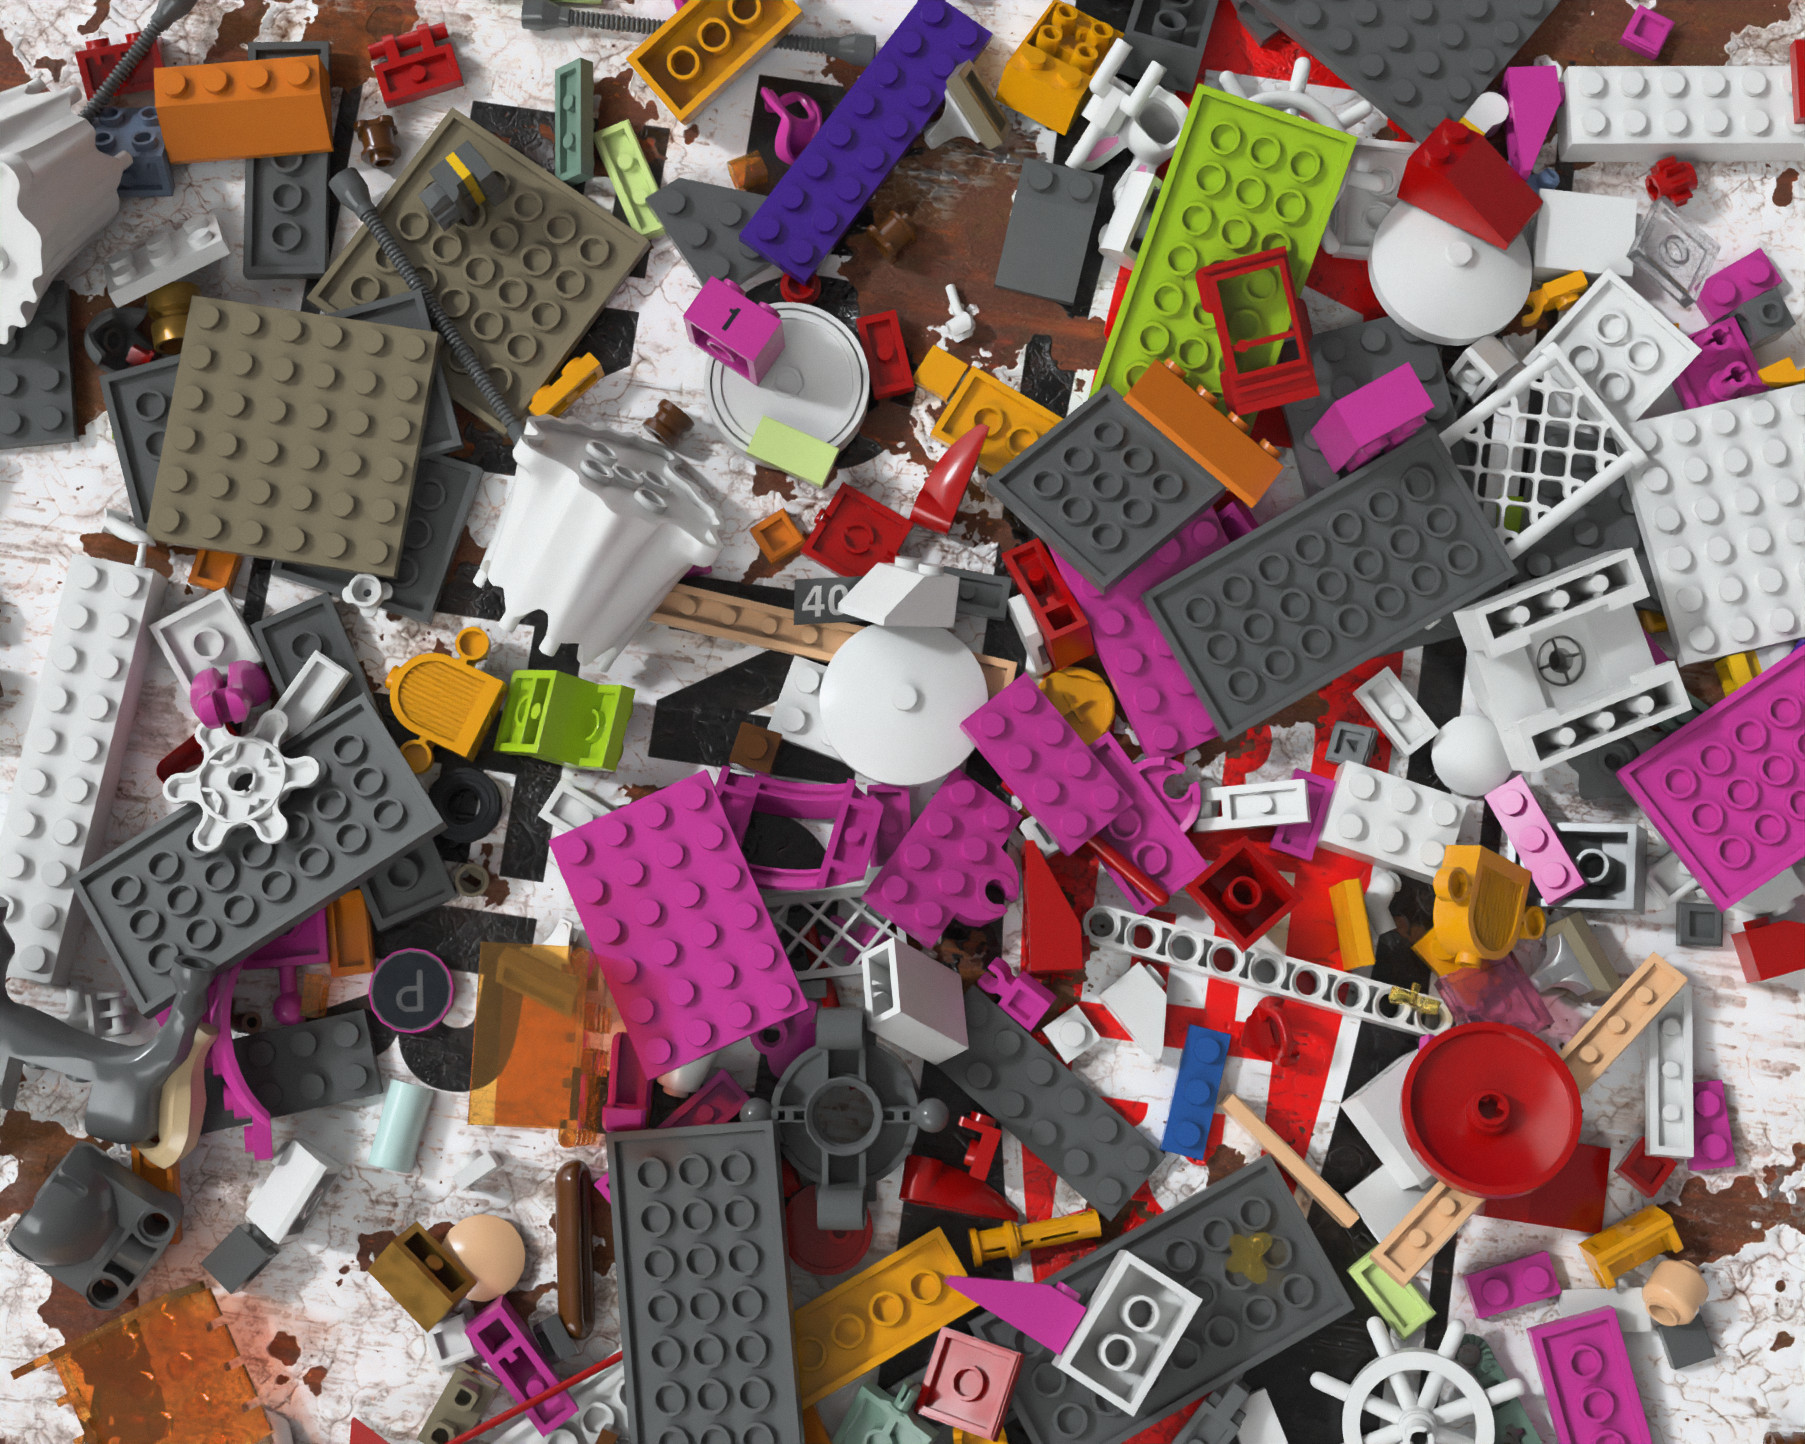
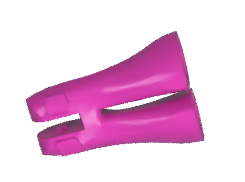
[190,660,272,729]

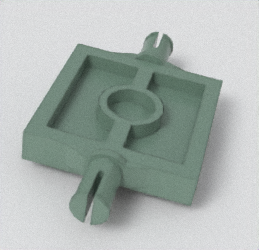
[832,1379,940,1444]

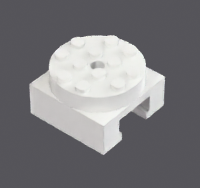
[1453,548,1692,772]

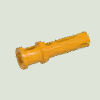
[968,1209,1102,1268]

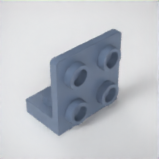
[91,106,175,197]

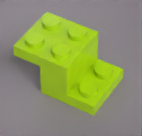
[493,670,636,772]

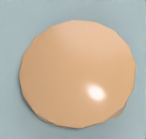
[441,1214,526,1302]

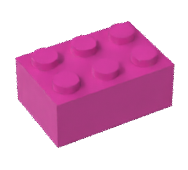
[1310,362,1435,474]

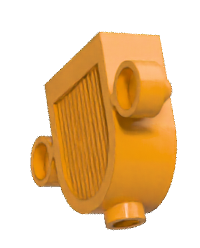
[385,627,509,775]
[1432,845,1546,969]

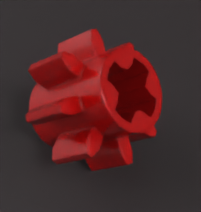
[1645,155,1698,210]

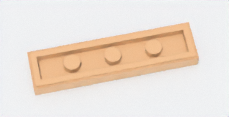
[1218,1094,1360,1228]

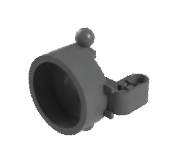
[740,1007,950,1230]

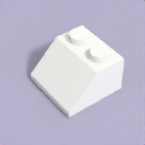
[837,556,960,628]
[245,1138,346,1244]

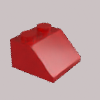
[1184,836,1303,953]

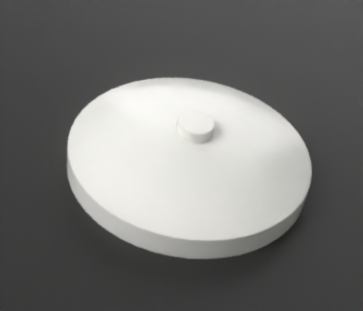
[1368,200,1533,346]
[820,624,988,787]

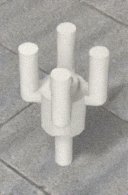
[1065,38,1168,170]

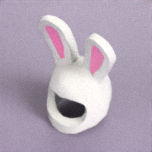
[1073,84,1189,201]

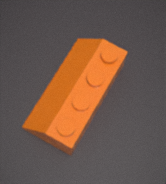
[154,55,334,165]
[1123,357,1284,508]

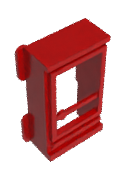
[1195,246,1320,416]

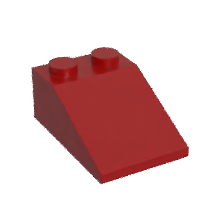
[1396,118,1544,251]
[1021,840,1090,975]
[1474,1143,1611,1234]

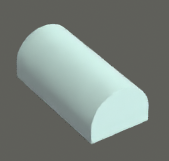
[367,1079,435,1174]

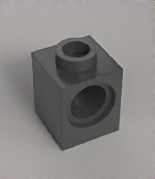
[1724,288,1796,351]
[200,1223,278,1294]

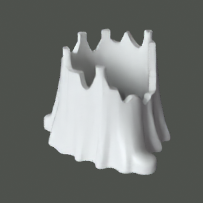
[0,78,133,345]
[473,414,727,673]

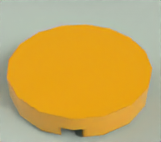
[1038,667,1115,746]

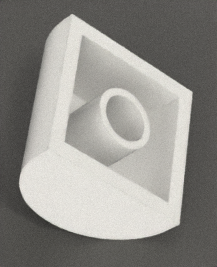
[1098,171,1163,271]

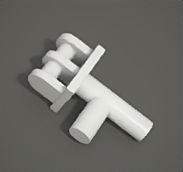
[53,985,131,1038]

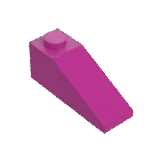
[1499,65,1565,183]
[943,1274,1087,1355]
[465,1294,579,1438]

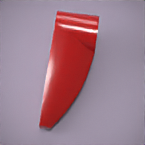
[909,423,990,537]
[898,1155,1018,1223]

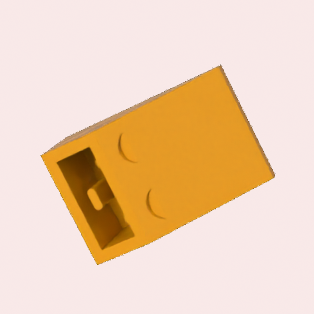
[995,0,1124,136]

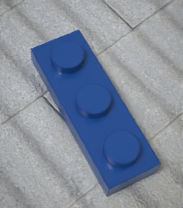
[1159,1024,1231,1160]

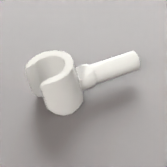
[945,284,973,343]

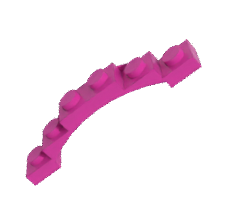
[201,958,273,1162]

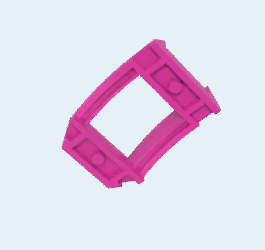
[715,765,884,890]

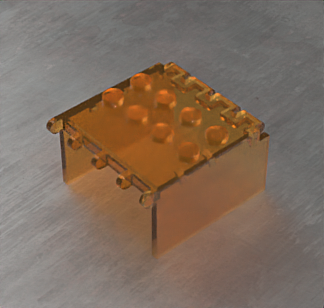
[467,942,613,1148]
[10,1281,275,1444]

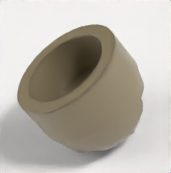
[453,862,489,897]

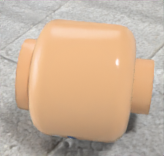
[1642,1260,1709,1326]

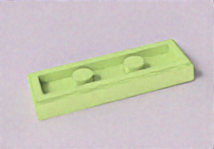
[593,119,666,240]

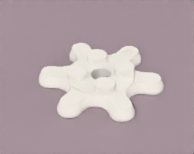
[162,709,321,853]

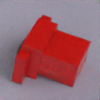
[125,343,157,366]

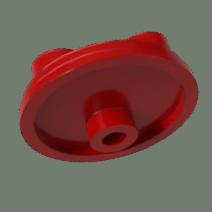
[785,1184,873,1276]

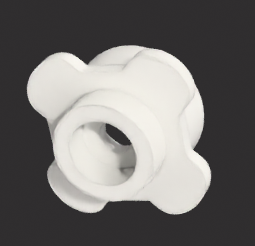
[342,573,393,618]

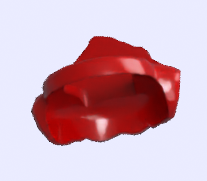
[1241,996,1300,1067]

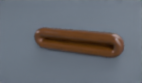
[555,1160,595,1341]

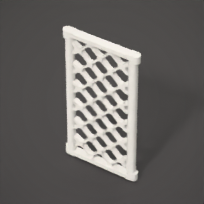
[1424,342,1648,631]

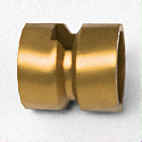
[146,281,202,355]

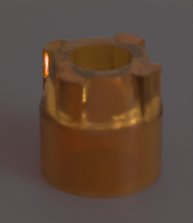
[727,150,768,191]

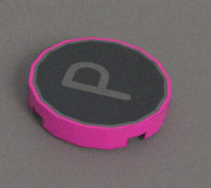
[368,948,456,1034]

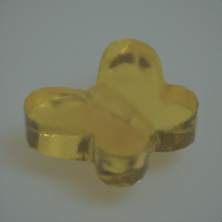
[1388,983,1441,1015]
[1225,1232,1272,1284]

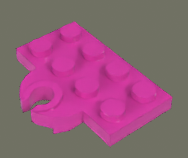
[1087,731,1209,916]
[860,768,1023,949]

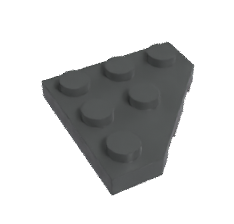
[645,178,773,288]

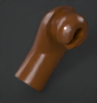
[231,997,262,1033]

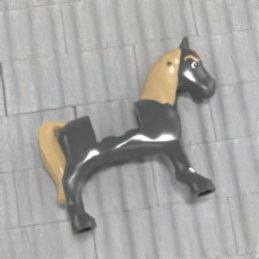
[0,897,219,1169]

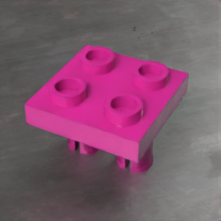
[1671,316,1770,410]

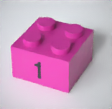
[683,275,785,386]

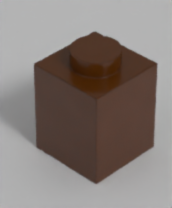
[729,721,784,778]

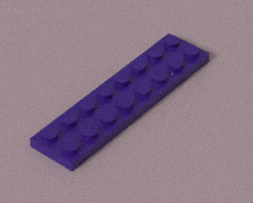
[739,0,993,287]

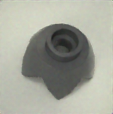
[84,307,159,374]
[1566,736,1640,799]

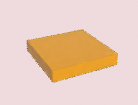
[1329,878,1376,971]

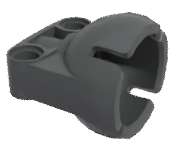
[4,1140,184,1311]

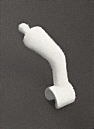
[101,508,156,568]

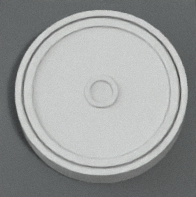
[704,302,870,470]

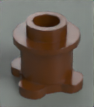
[353,115,402,169]
[866,210,918,265]

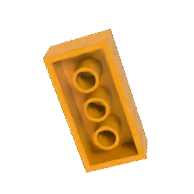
[626,0,805,126]

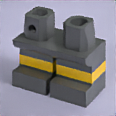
[418,140,508,232]

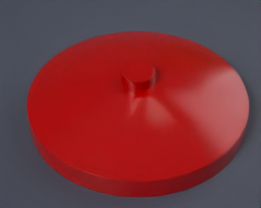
[1399,1022,1582,1199]

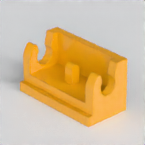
[1578,1204,1684,1291]

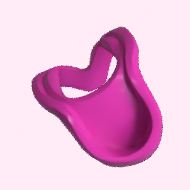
[760,87,822,166]

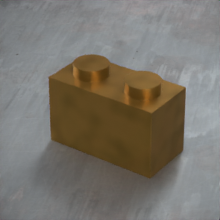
[367,1221,477,1333]

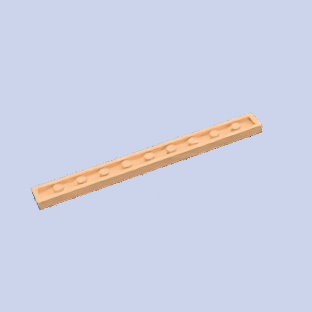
[647,583,1018,701]
[1369,952,1688,1289]

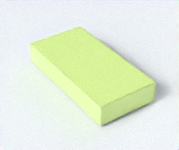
[746,415,840,489]
[1346,1244,1437,1341]

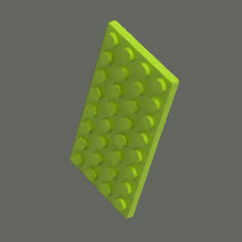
[1088,83,1358,436]

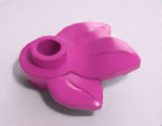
[750,999,817,1079]

